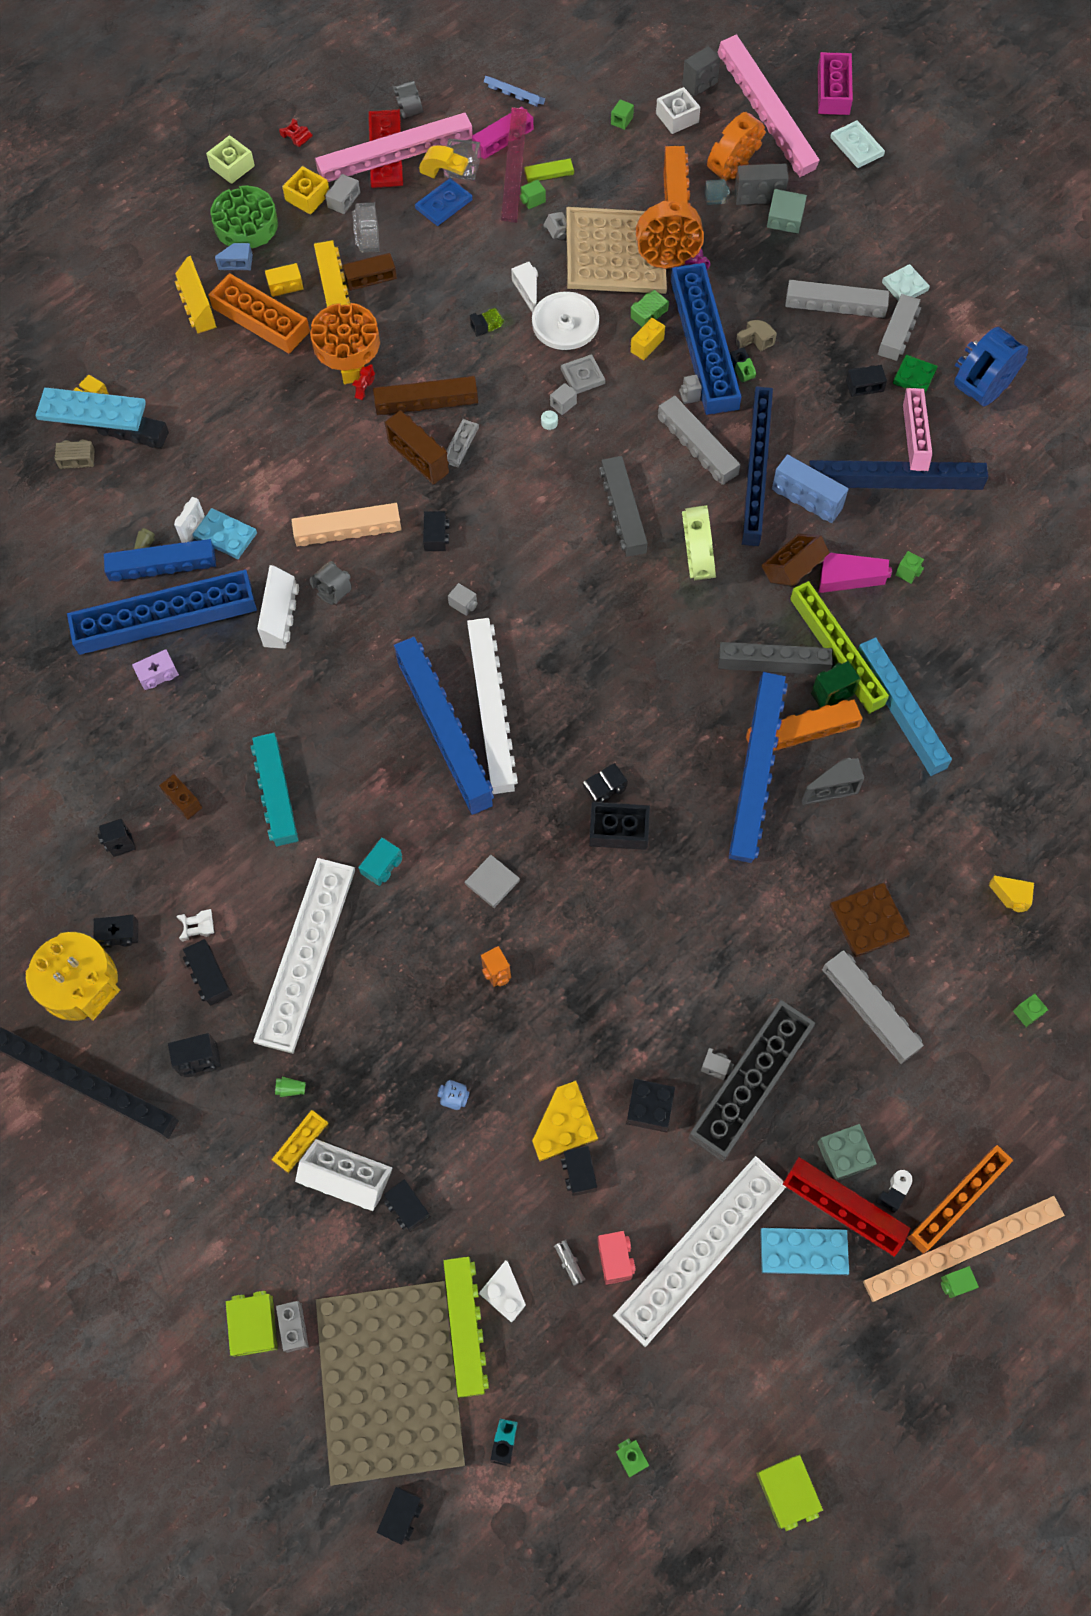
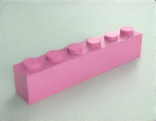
[903,388,932,471]

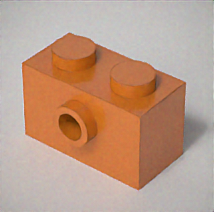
[481,946,511,987]

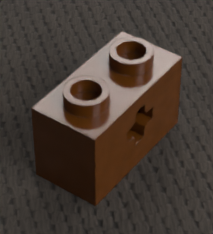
[159,774,202,820]

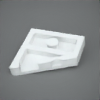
[479,1260,526,1323]

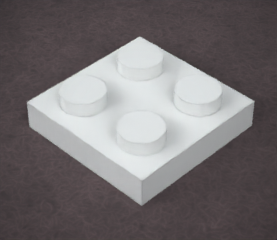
[174,497,205,543]

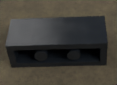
[183,939,232,1006]

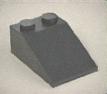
[802,758,864,805]

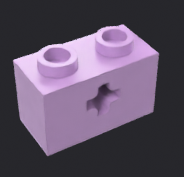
[132,649,179,690]

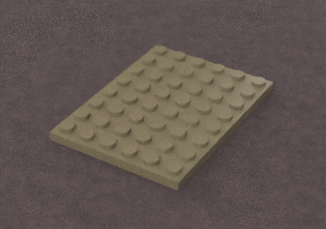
[316,1281,465,1486]

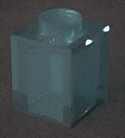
[705,179,729,205]

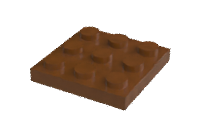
[830,883,910,958]

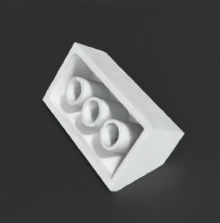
[257,565,299,649]
[295,1139,392,1211]

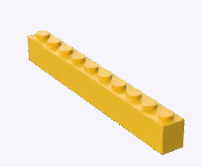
[314,240,364,384]

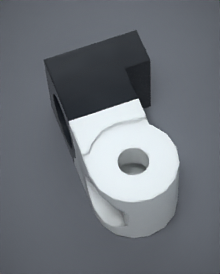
[876,1170,912,1213]

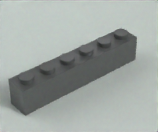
[599,456,648,557]
[718,642,832,675]

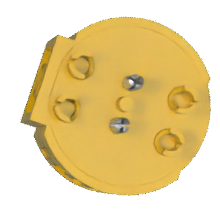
[26,932,120,1021]

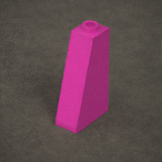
[819,553,892,593]

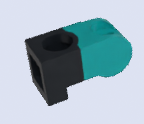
[490,1418,517,1467]

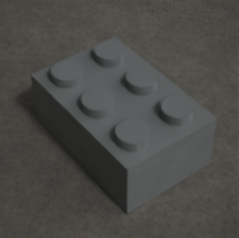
[735,164,788,205]

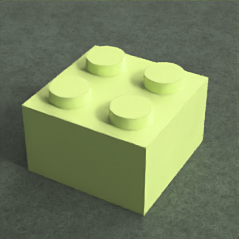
[206,135,255,184]

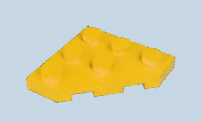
[532,1081,598,1162]

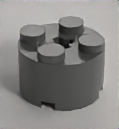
[393,80,424,120]
[310,561,352,605]

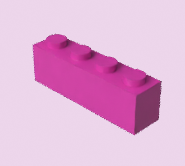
[472,106,534,159]

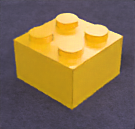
[282,166,329,215]

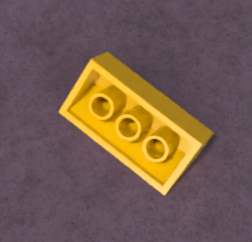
[175,256,217,333]

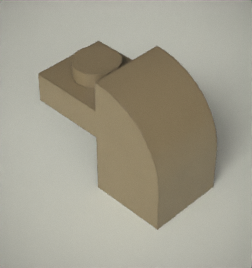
[736,320,777,351]

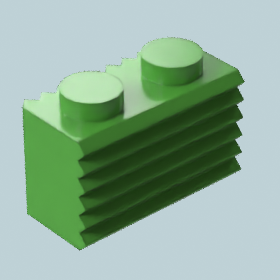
[631,290,669,327]

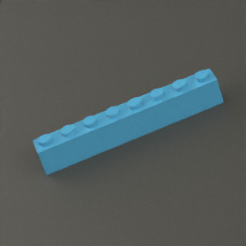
[858,638,952,776]

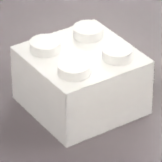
[656,87,700,134]

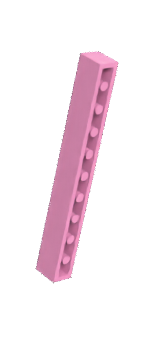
[718,34,820,177]
[315,113,473,182]

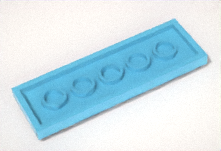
[35,387,146,431]

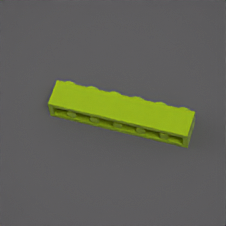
[444,1257,489,1398]

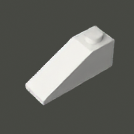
[511,262,538,313]

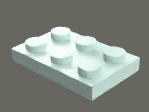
[830,120,885,168]

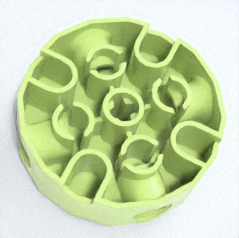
[682,505,716,581]

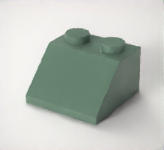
[767,189,807,234]

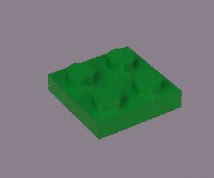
[893,355,938,394]

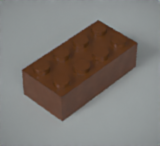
[385,410,449,485]

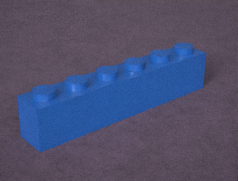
[104,539,216,581]

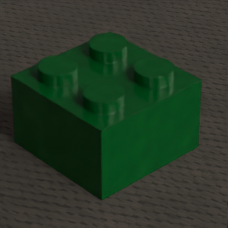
[811,661,861,708]

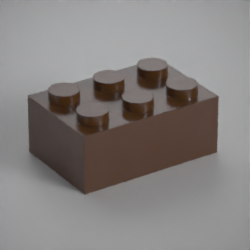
[761,533,830,586]

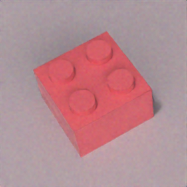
[597,1231,636,1285]

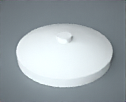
[532,292,599,350]

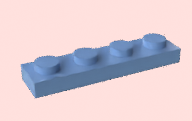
[484,76,545,106]

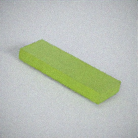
[524,158,574,183]

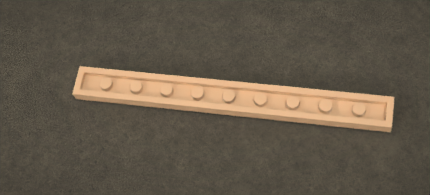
[863,1196,1065,1302]

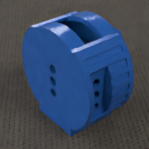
[954,327,1028,407]

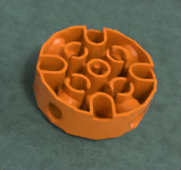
[707,112,766,181]
[636,201,704,269]
[310,303,380,371]

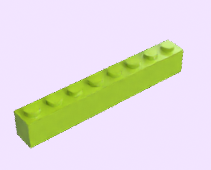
[790,581,889,714]

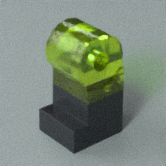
[470,308,504,337]

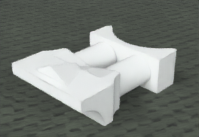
[177,909,214,942]

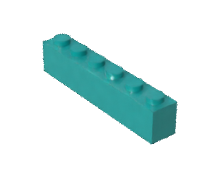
[250,733,299,847]

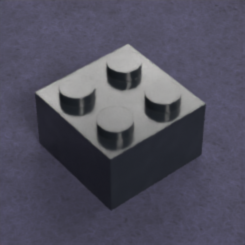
[168,1033,221,1077]
[626,1079,675,1133]

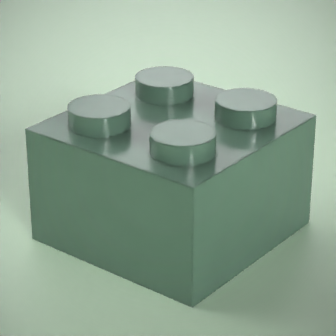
[817,1124,877,1181]

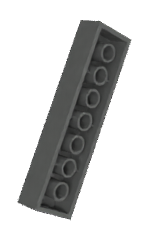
[689,1000,815,1162]

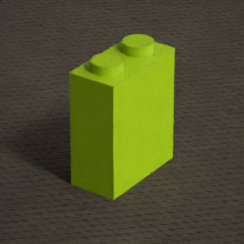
[226,1291,278,1357]
[756,1455,823,1531]

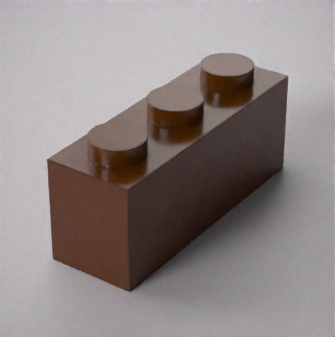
[343,253,397,291]

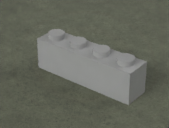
[878,294,921,361]

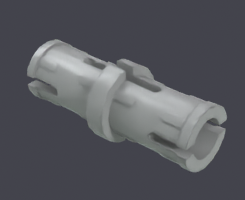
[554,1240,586,1286]

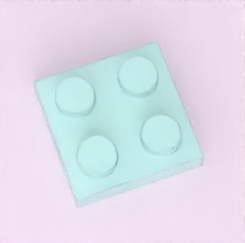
[882,264,930,301]

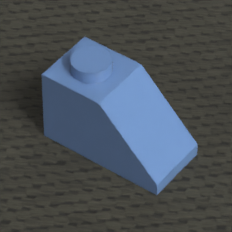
[215,243,253,270]

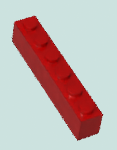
[782,1157,911,1257]

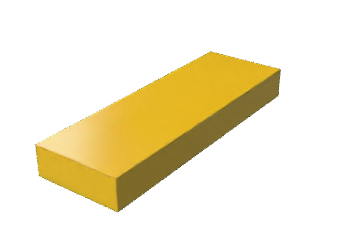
[271,1110,328,1173]

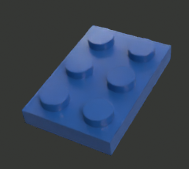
[415,178,472,226]

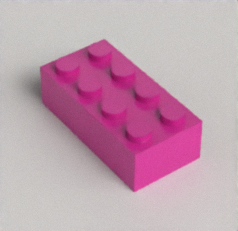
[818,52,853,115]

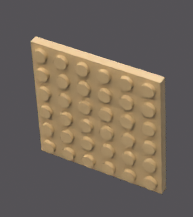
[566,207,667,294]

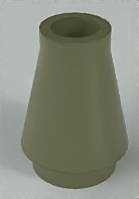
[133,528,155,550]

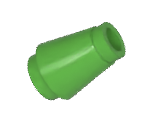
[275,1076,305,1097]

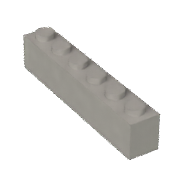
[785,280,889,318]
[658,396,740,485]
[822,950,924,1064]

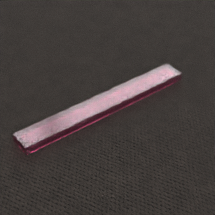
[501,107,527,223]

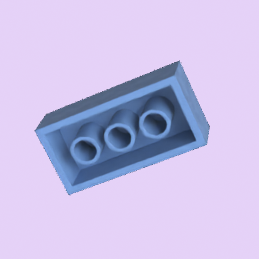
[772,454,849,523]

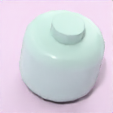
[541,410,558,430]

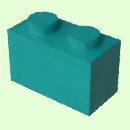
[358,838,402,886]

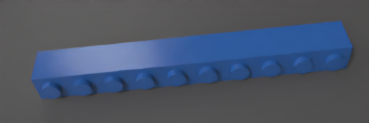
[728,672,788,863]

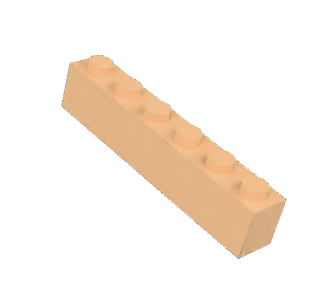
[292,503,401,546]

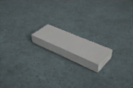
[447,419,479,467]

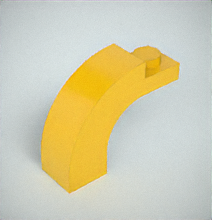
[419,145,469,178]

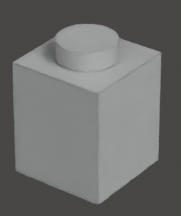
[550,383,577,415]
[448,583,477,616]

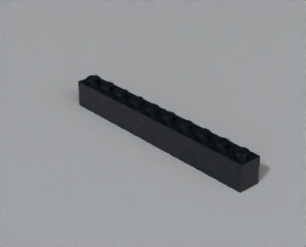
[0,1027,179,1139]

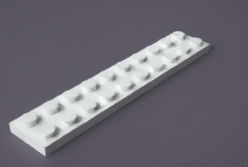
[253,858,355,1054]
[613,1156,786,1347]

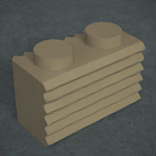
[55,439,95,469]

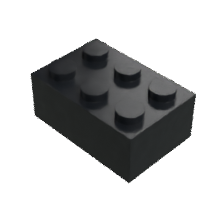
[589,802,650,850]

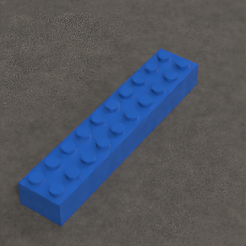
[671,263,741,415]
[67,570,257,655]
[394,637,494,815]

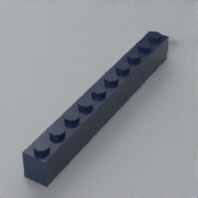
[741,387,773,546]
[808,460,988,490]

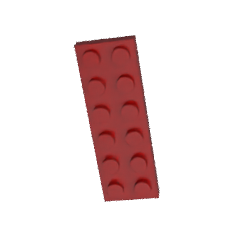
[369,109,403,188]

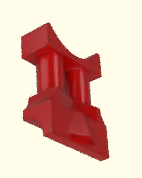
[279,119,313,147]
[352,364,375,400]

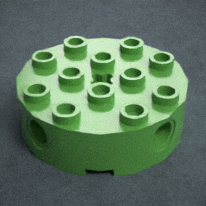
[210,185,278,249]

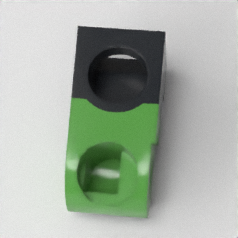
[730,347,756,382]

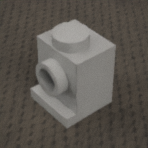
[543,212,566,240]
[679,375,702,404]
[701,1048,734,1080]

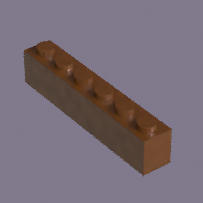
[373,376,478,415]

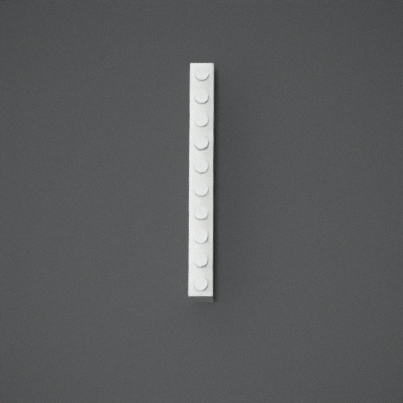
[467,618,518,794]

